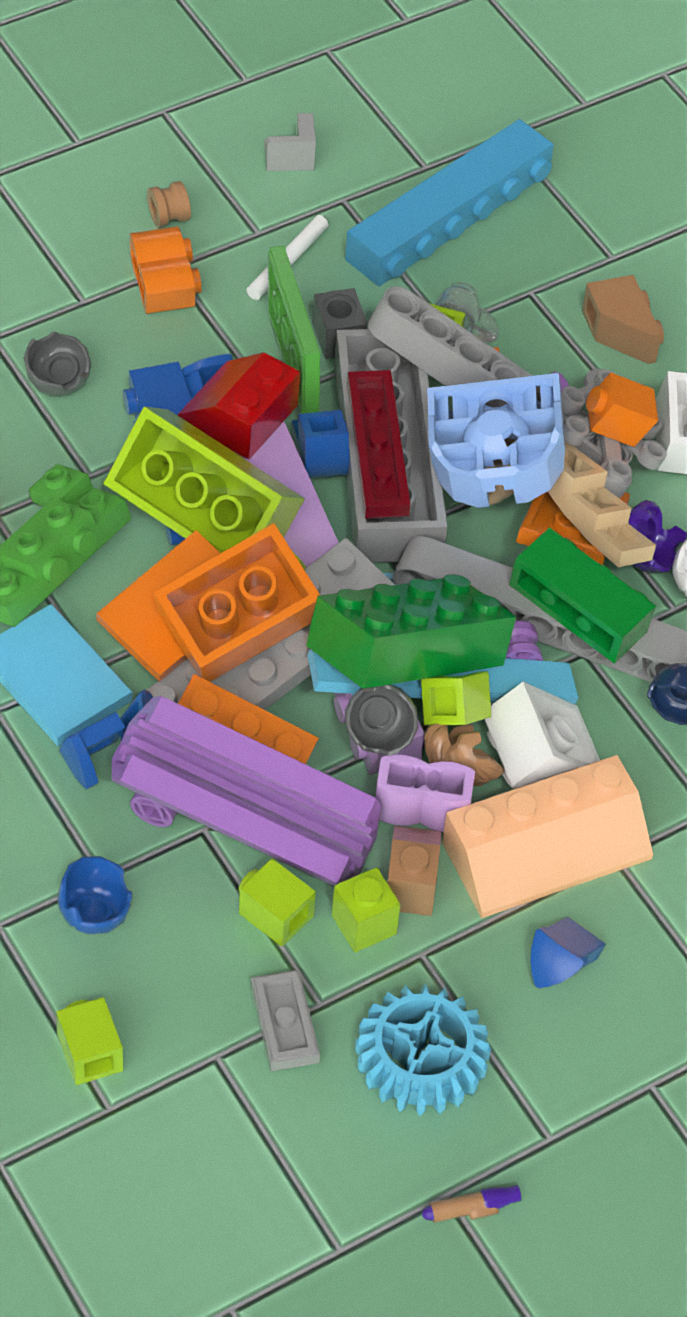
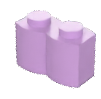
[375,755,475,832]

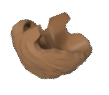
[424,723,503,786]

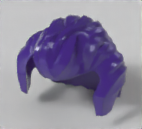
[628,500,687,573]

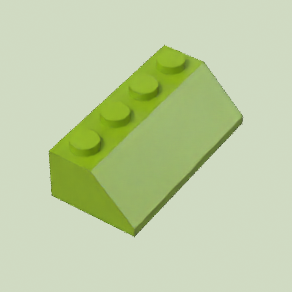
[103,406,305,553]

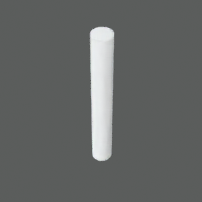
[246,215,329,300]

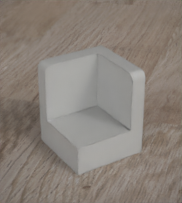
[264,113,316,171]

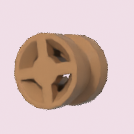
[147,181,191,228]

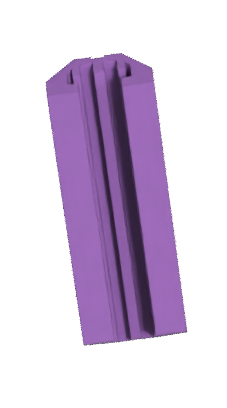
[112,696,381,886]

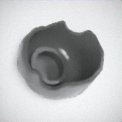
[23,331,91,396]
[345,684,418,756]

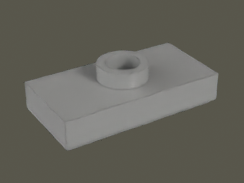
[251,969,320,1072]

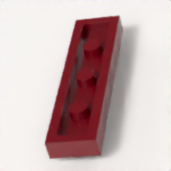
[347,370,411,518]

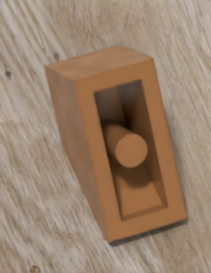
[387,825,441,916]

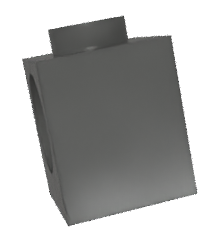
[312,288,368,359]

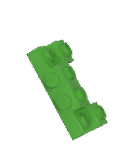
[0,464,132,627]

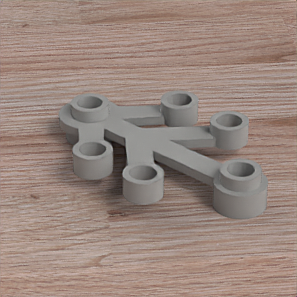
[561,369,667,498]

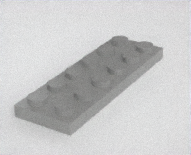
[132,538,395,710]

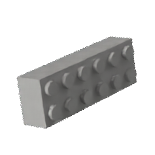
[334,329,447,562]

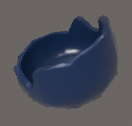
[647,663,687,725]

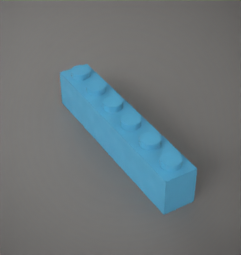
[345,119,554,287]

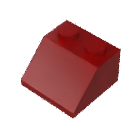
[177,352,300,460]

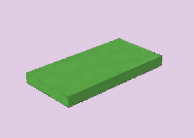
[268,245,320,414]

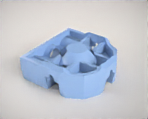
[427,373,565,508]

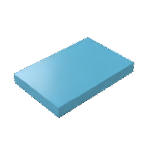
[0,604,132,747]

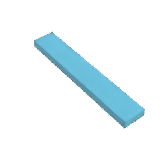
[307,649,578,704]

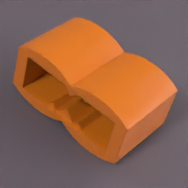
[130,226,202,314]

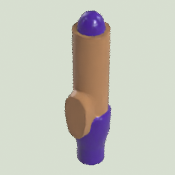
[422,1185,522,1223]

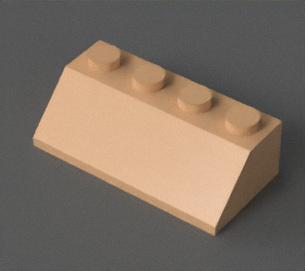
[442,755,653,919]

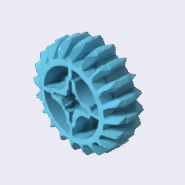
[355,983,491,1116]

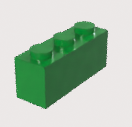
[509,527,656,664]

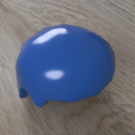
[58,856,132,934]

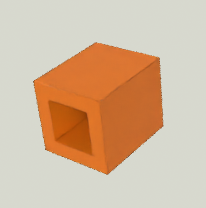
[586,372,659,447]

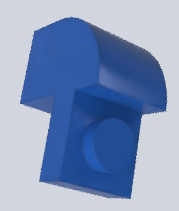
[292,410,349,479]

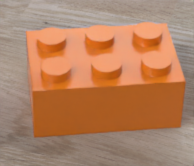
[153,523,320,682]

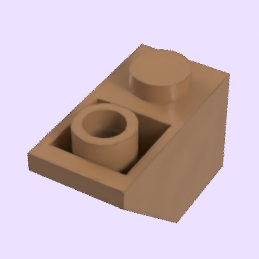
[582,274,664,364]

